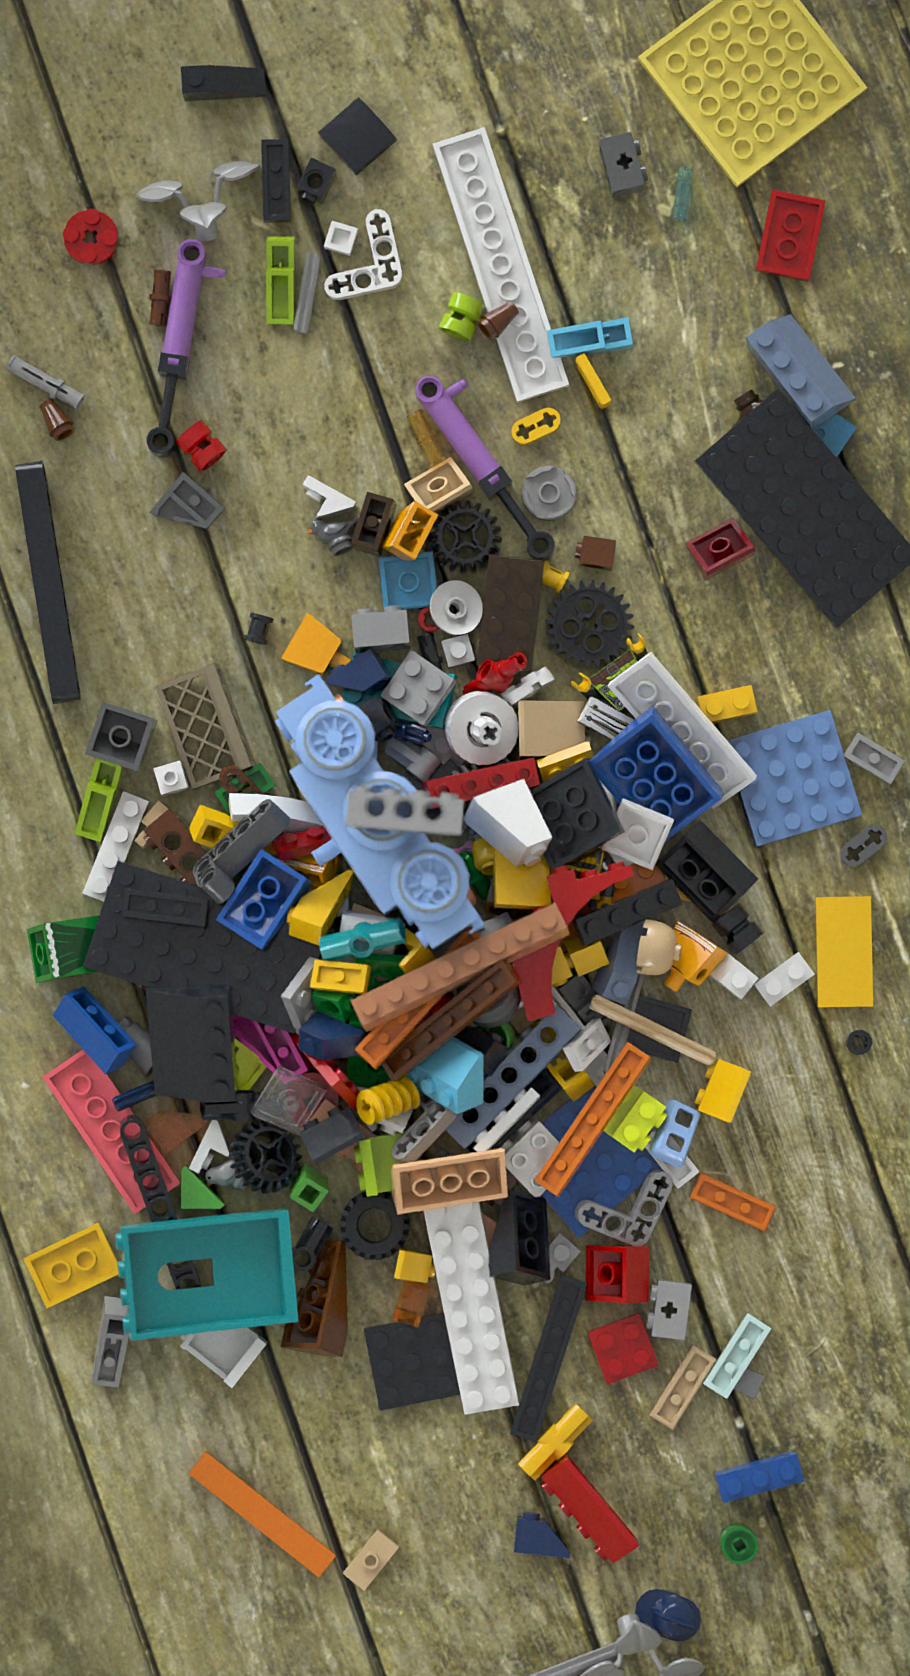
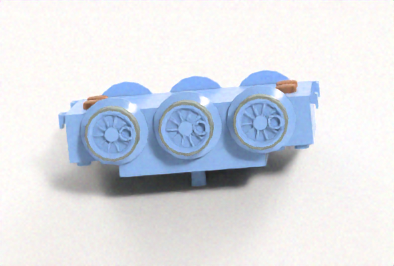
[275,674,485,951]

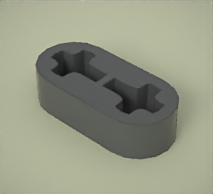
[840,825,887,867]

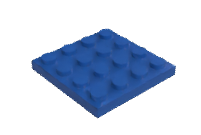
[542,1086,661,1238]

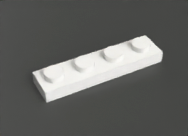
[83,791,149,902]

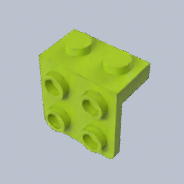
[354,1132,418,1197]

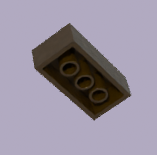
[477,554,545,671]

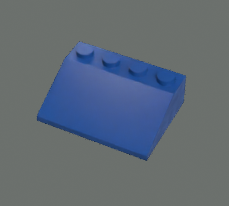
[590,706,722,841]

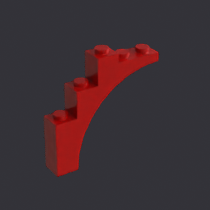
[512,861,634,1021]

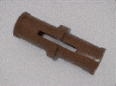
[149,269,172,327]

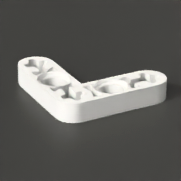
[324,209,402,300]

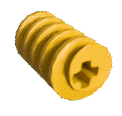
[356,1077,420,1125]

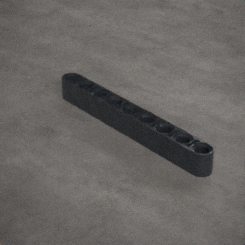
[15,460,81,704]

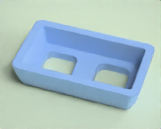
[649,1099,701,1168]

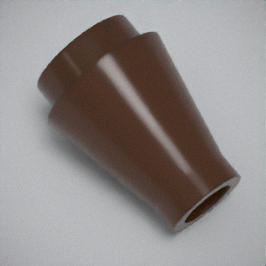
[478,301,519,340]
[39,399,75,441]

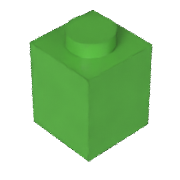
[289,1164,329,1212]

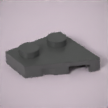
[150,472,226,529]

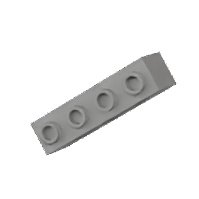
[346,787,464,836]

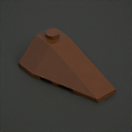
[281,1240,348,1357]

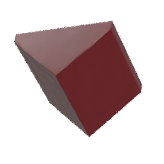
[685,518,756,581]

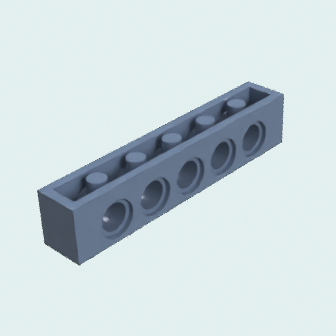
[445,1005,582,1149]

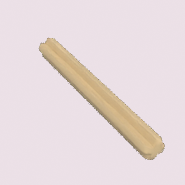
[589,995,716,1066]

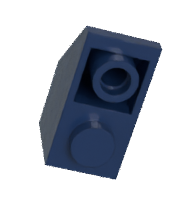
[325,649,392,695]

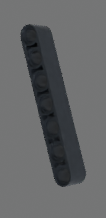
[119,1115,201,1289]

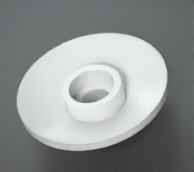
[430,580,483,635]

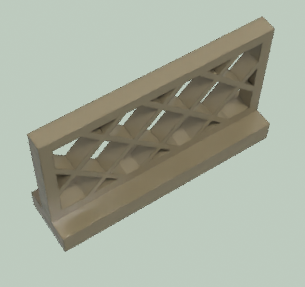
[156,663,256,789]

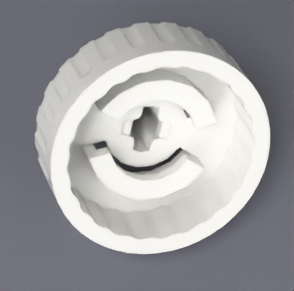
[444,691,519,765]

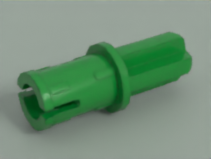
[458,850,491,900]

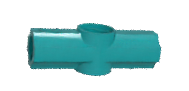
[319,918,407,961]

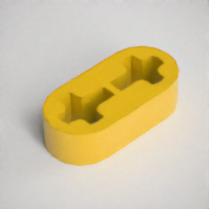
[511,408,561,446]

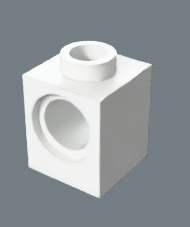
[153,761,190,797]

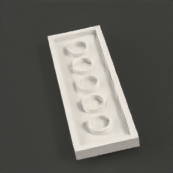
[608,652,757,809]

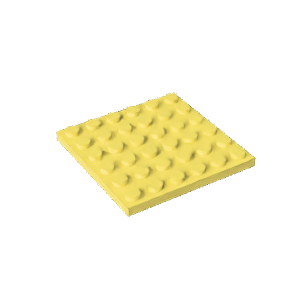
[638,0,867,188]

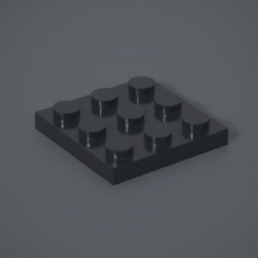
[530,758,625,869]
[364,1312,461,1411]

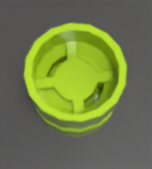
[438,292,485,342]

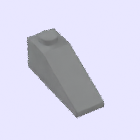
[91,1296,129,1388]

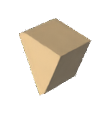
[404,457,473,514]

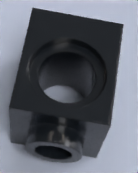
[297,157,336,204]
[359,696,402,743]

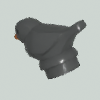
[308,517,359,556]

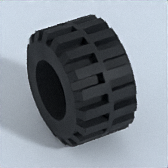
[340,1191,410,1260]

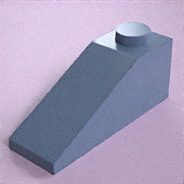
[591,920,647,1005]

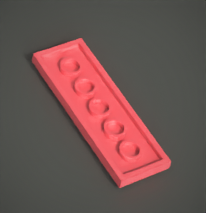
[42,1049,181,1214]

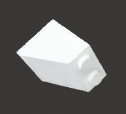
[463,779,552,867]

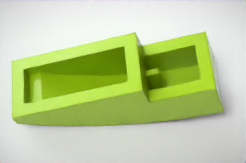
[266,237,295,324]
[75,758,125,842]

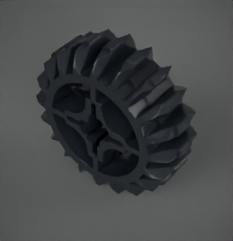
[428,500,502,575]
[228,1119,303,1194]

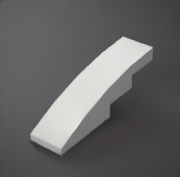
[228,793,325,834]

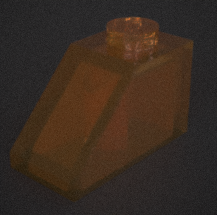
[146,1110,211,1154]

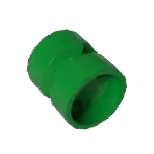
[719,1523,758,1564]

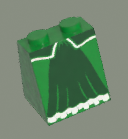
[27,915,99,983]

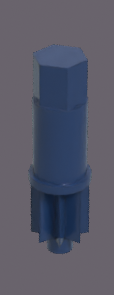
[395,720,432,745]

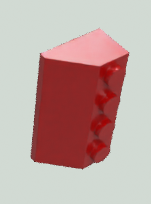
[540,1453,640,1563]

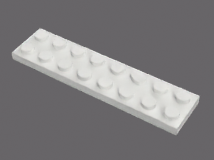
[423,1202,520,1415]

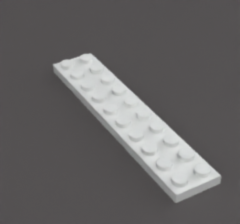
[433,127,569,403]

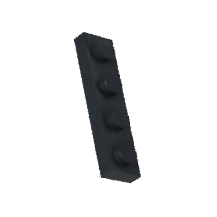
[572,879,682,946]

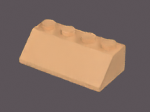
[390,1148,508,1214]

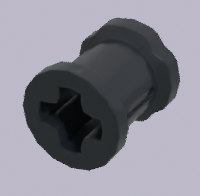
[244,613,274,646]

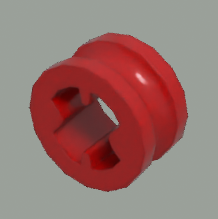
[418,607,440,633]

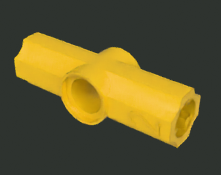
[518,1403,593,1480]

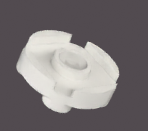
[501,666,555,707]

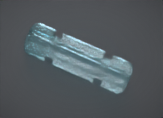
[673,167,693,221]

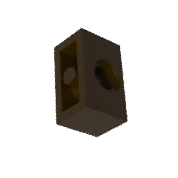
[351,492,397,557]

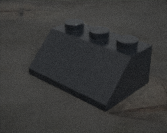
[655,820,758,923]

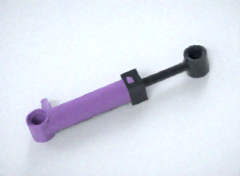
[146,239,226,458]
[416,376,555,561]

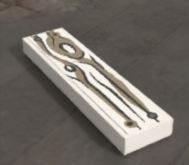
[578,697,634,740]

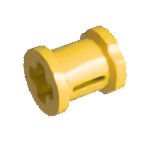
[542,561,570,594]

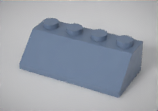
[746,314,856,430]

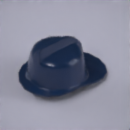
[635,1589,701,1642]

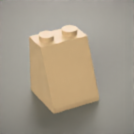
[517,700,591,760]

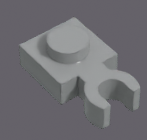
[544,1233,581,1284]

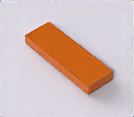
[689,1172,776,1232]

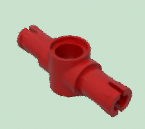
[462,652,527,695]

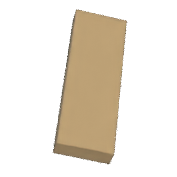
[649,1344,717,1430]

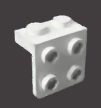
[499,1117,559,1197]

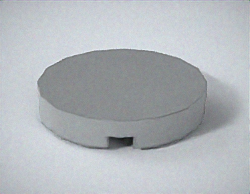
[522,465,577,521]

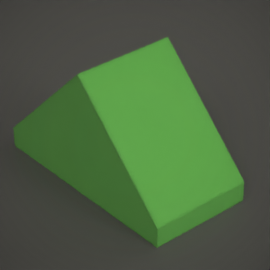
[181,1165,226,1209]

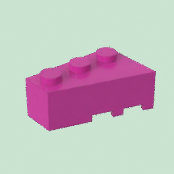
[232,1015,314,1083]

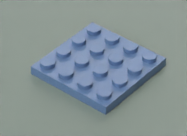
[727,710,862,847]

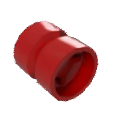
[175,420,227,473]

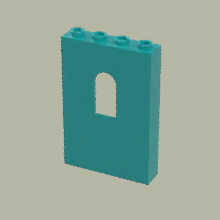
[115,1208,298,1340]

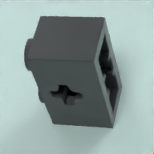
[599,132,648,198]

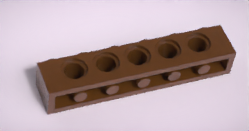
[143,808,237,895]

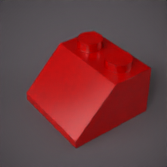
[586,1245,649,1303]

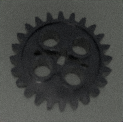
[545,580,634,670]

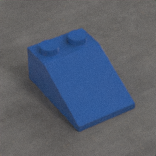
[216,849,313,950]

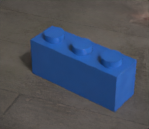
[52,986,137,1075]
[714,1451,804,1503]

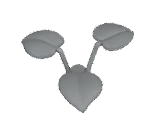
[135,161,261,241]
[580,1614,706,1676]

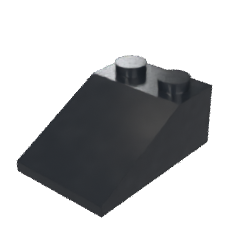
[488,1189,550,1286]

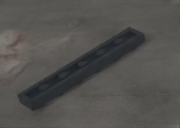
[510,1274,587,1443]

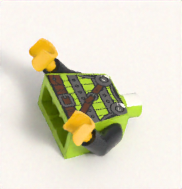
[571,633,648,712]

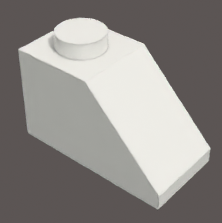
[709,954,758,1000]

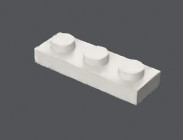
[473,1088,540,1152]

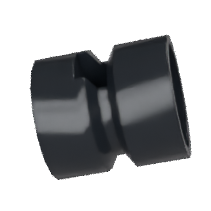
[712,903,763,955]

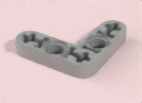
[392,1091,457,1164]
[574,1169,673,1246]

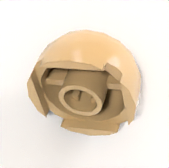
[637,919,682,975]

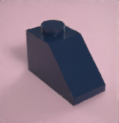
[299,1011,365,1061]
[514,1512,570,1558]

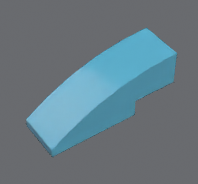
[547,317,634,358]

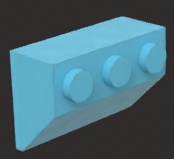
[404,1037,483,1114]

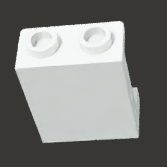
[180,1327,268,1388]

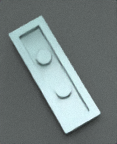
[703,1313,772,1399]

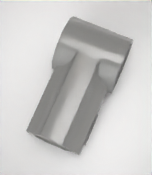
[384,736,442,783]

